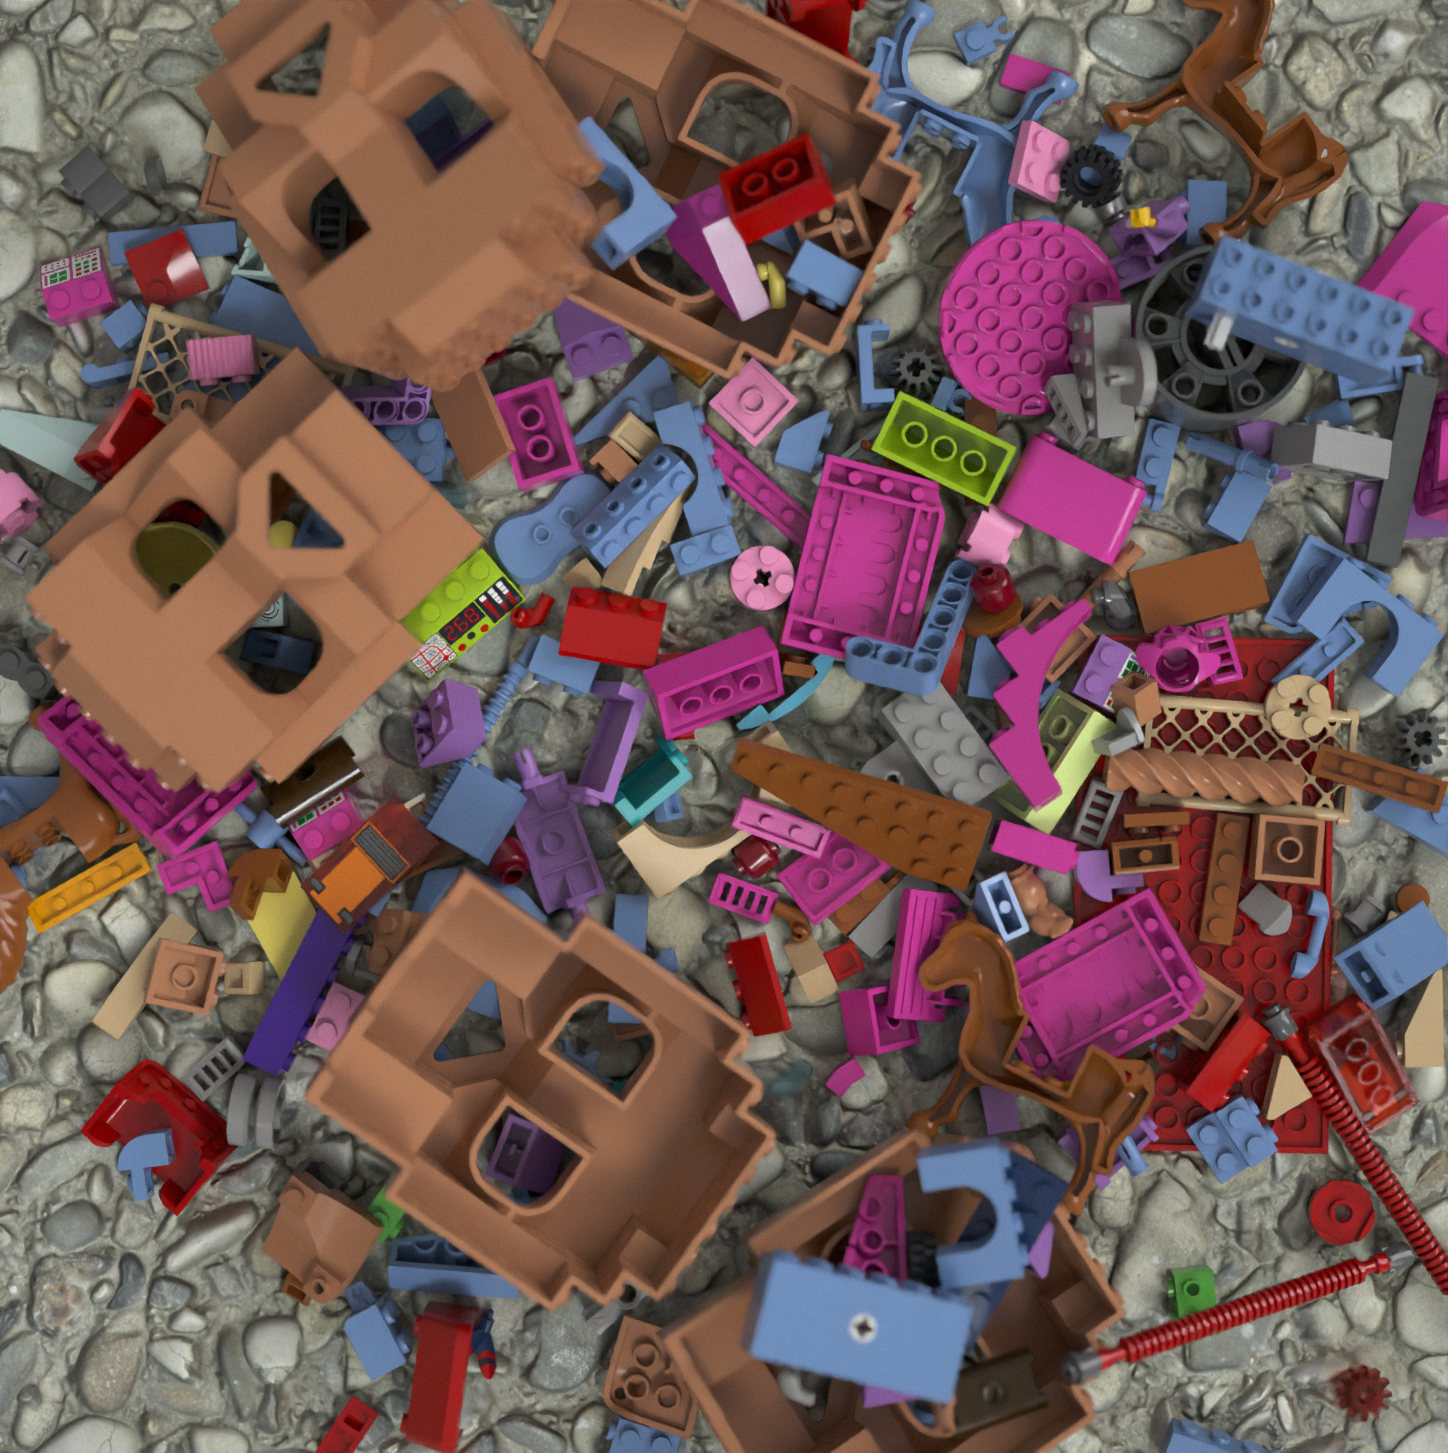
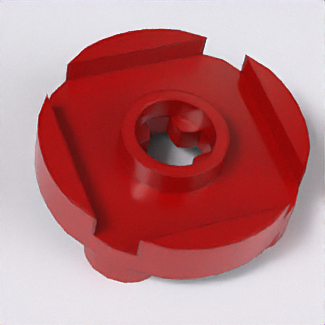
[1308,1179,1375,1245]

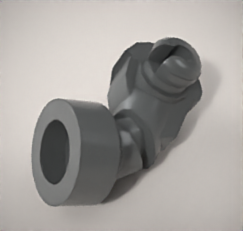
[1090,580,1137,630]

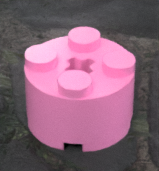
[0,469,44,544]
[955,501,1024,568]
[730,546,795,613]

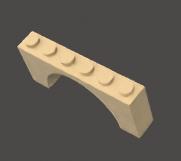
[610,720,793,899]

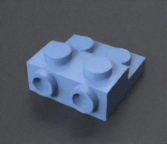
[1184,1093,1278,1184]
[602,1416,681,1453]

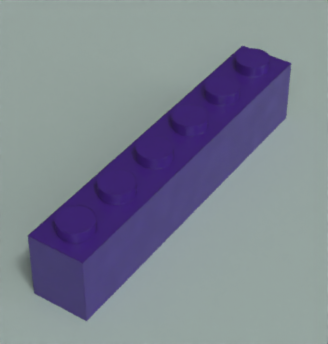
[242,899,370,1077]

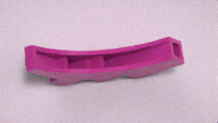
[989,598,1092,813]

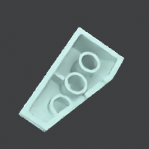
[0,409,104,494]

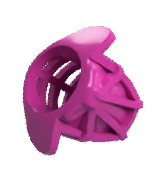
[1136,624,1221,692]

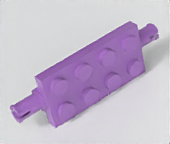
[512,748,607,921]

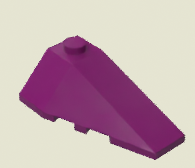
[665,184,772,322]

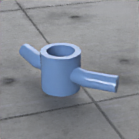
[233,802,308,865]

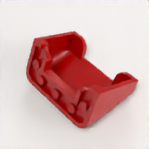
[765,0,868,109]
[74,387,208,528]
[80,1059,238,1216]

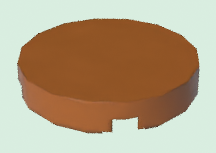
[962,592,1024,638]

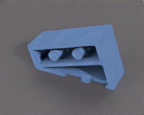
[1364,768,1448,859]

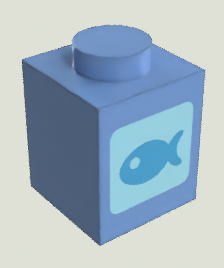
[100,300,156,354]

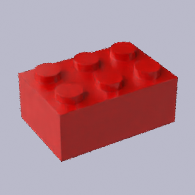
[718,132,837,245]

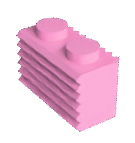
[186,334,260,386]

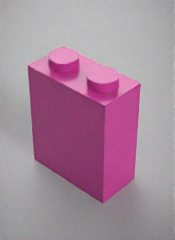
[986,820,1079,875]

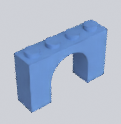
[579,117,677,270]
[1289,556,1445,697]
[917,1137,1029,1289]

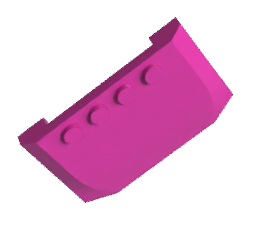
[1356,201,1448,360]
[780,454,945,660]
[37,695,258,860]
[1015,887,1208,1081]

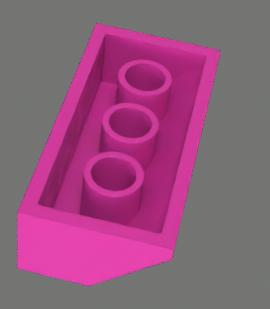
[643,626,785,741]

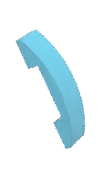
[736,654,835,731]

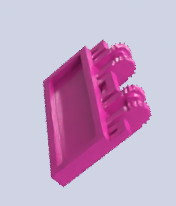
[886,888,967,1023]

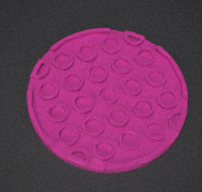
[937,220,1124,415]

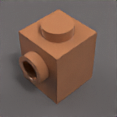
[1111,671,1161,726]

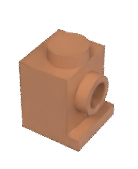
[589,439,638,486]

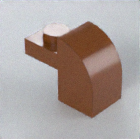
[227,849,295,921]

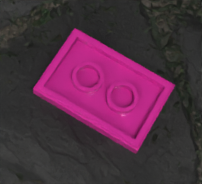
[776,831,891,927]

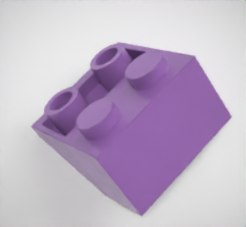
[411,679,486,768]
[485,1110,567,1194]

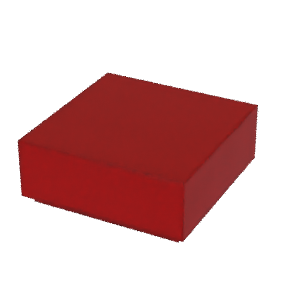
[822,940,866,983]

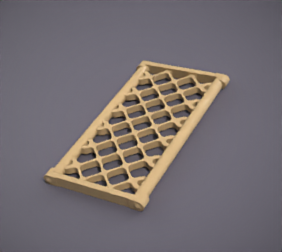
[128,303,357,425]
[1135,692,1360,826]

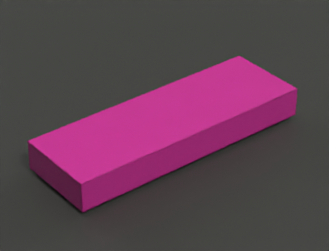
[730,794,832,859]

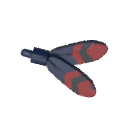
[469,1309,497,1380]

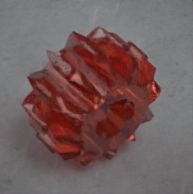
[1335,1364,1392,1422]

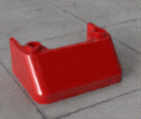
[400,1301,480,1453]

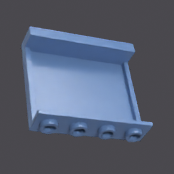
[182,275,322,402]

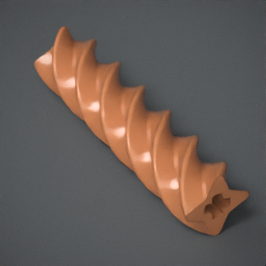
[1102,748,1306,806]

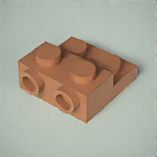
[1014,593,1097,684]
[366,908,430,975]
[143,938,227,1016]
[1165,965,1244,1052]

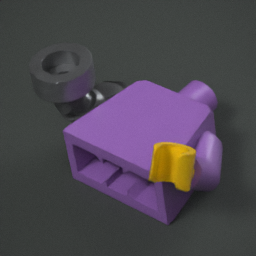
[1093,191,1190,256]

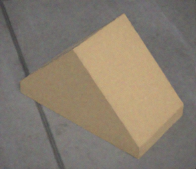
[783,932,839,1004]
[1260,1052,1312,1120]

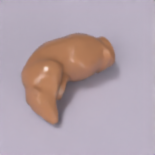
[1006,863,1073,938]

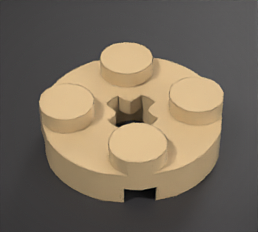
[1264,675,1331,740]

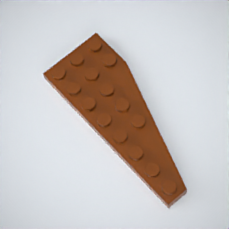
[731,737,992,891]

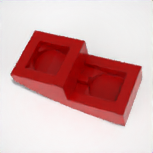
[315,1396,379,1453]

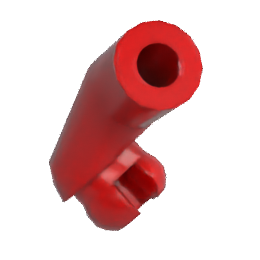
[510,593,555,629]

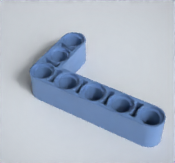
[845,559,976,696]

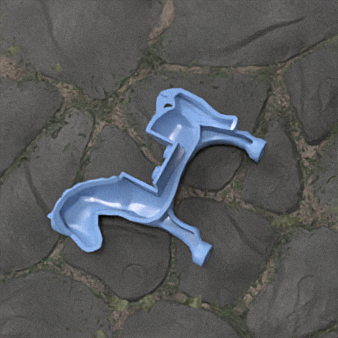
[865,0,1079,248]

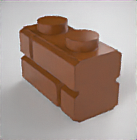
[1107,836,1180,875]

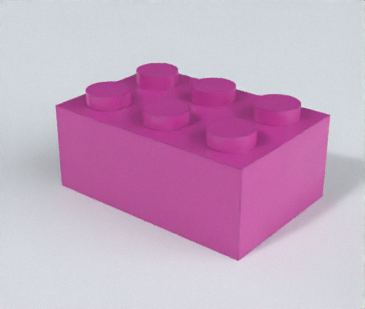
[493,377,585,493]

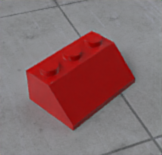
[558,586,667,670]
[724,932,792,1037]
[1175,1010,1270,1112]

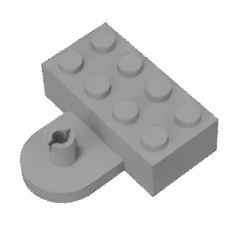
[1068,300,1157,439]
[859,681,1010,806]

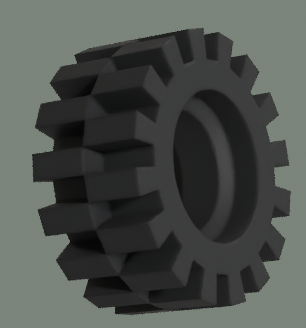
[1060,144,1123,208]
[905,1231,938,1293]

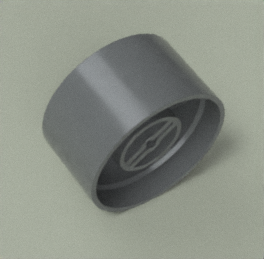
[1131,244,1307,434]

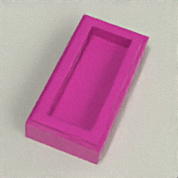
[999,54,1071,106]

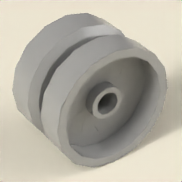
[227,1073,287,1150]

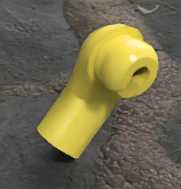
[755,261,786,309]

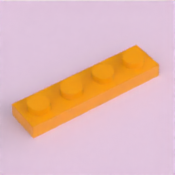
[27,842,154,934]

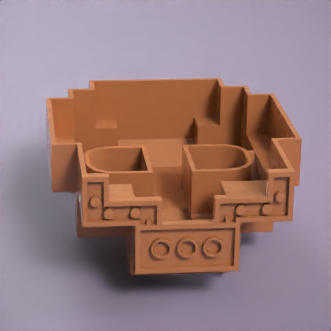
[194,0,607,392]
[531,0,923,380]
[25,347,487,793]
[303,867,777,1312]
[655,1128,1126,1453]

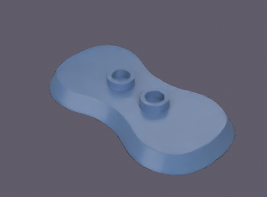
[489,469,615,586]

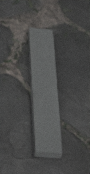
[1364,372,1439,568]

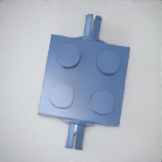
[380,418,457,484]

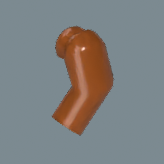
[772,899,811,942]

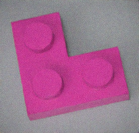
[156,841,235,913]

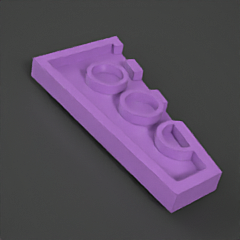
[1342,481,1448,545]

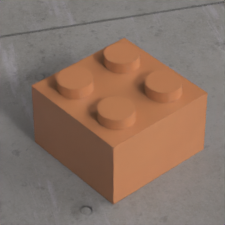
[1248,814,1325,885]

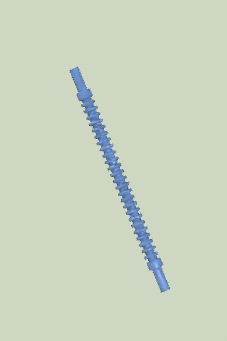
[366,634,540,917]

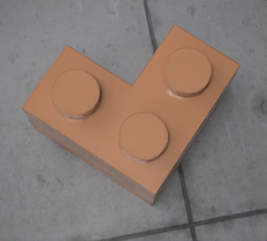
[794,178,877,260]

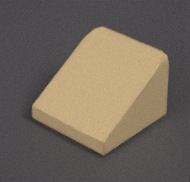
[562,557,603,590]
[224,961,264,995]

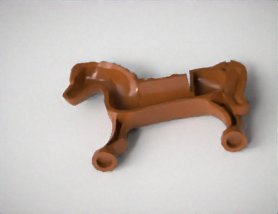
[1100,0,1348,246]
[0,702,143,995]
[904,909,1155,1216]

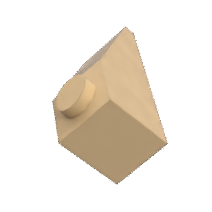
[1392,969,1444,1067]

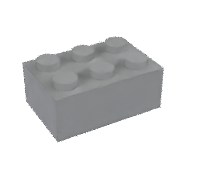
[1271,420,1392,482]

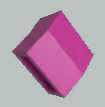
[824,1056,866,1097]

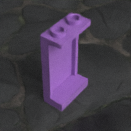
[558,681,649,807]

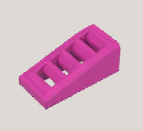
[1193,617,1243,687]
[708,872,779,924]

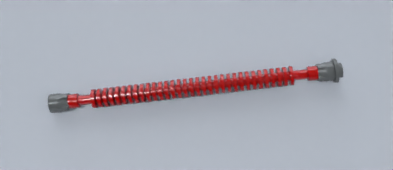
[1260,1002,1448,1295]
[1062,1241,1414,1386]

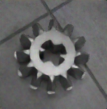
[888,342,943,398]
[1391,712,1448,766]

